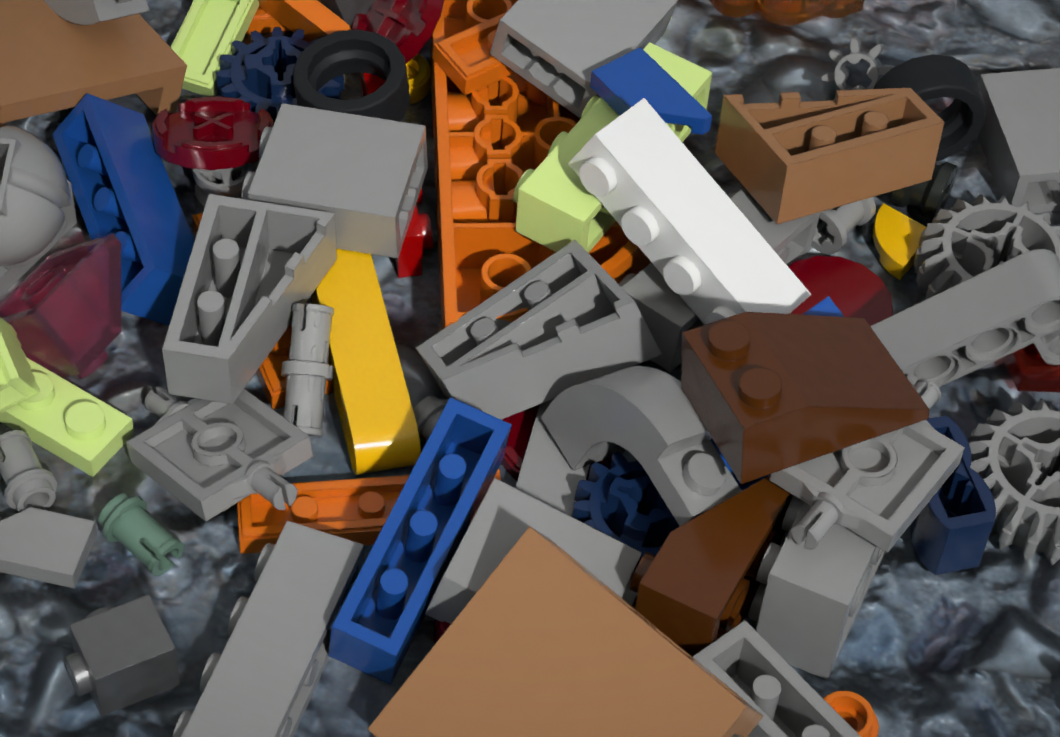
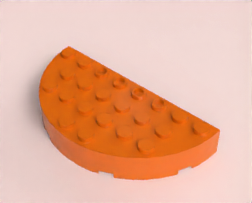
[429,0,651,330]

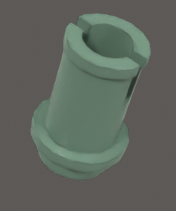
[98,493,185,577]

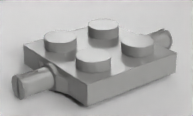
[770,378,965,553]
[126,387,313,521]

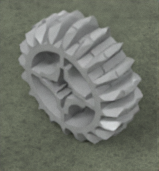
[914,194,1060,299]
[968,398,1060,566]

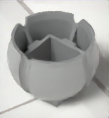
[0,125,71,269]

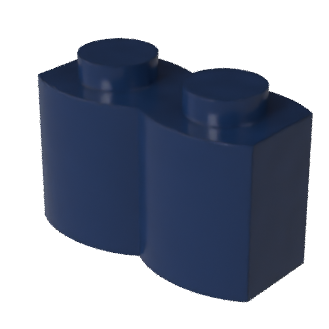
[911,415,996,575]

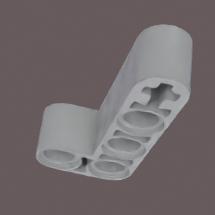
[870,249,1060,390]

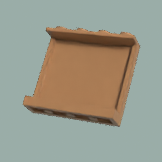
[0,0,187,127]
[367,526,763,737]

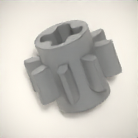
[822,37,895,100]

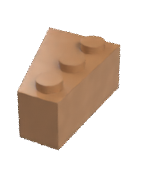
[715,88,944,224]

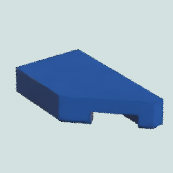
[590,47,712,135]

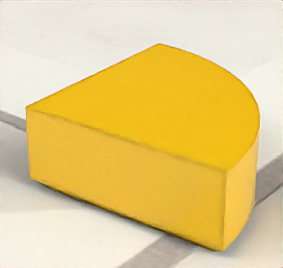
[872,203,926,280]

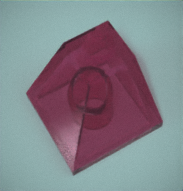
[0,233,121,379]

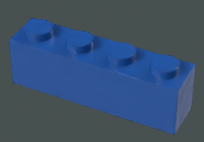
[52,93,195,325]
[328,397,512,685]

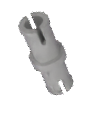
[281,303,334,438]

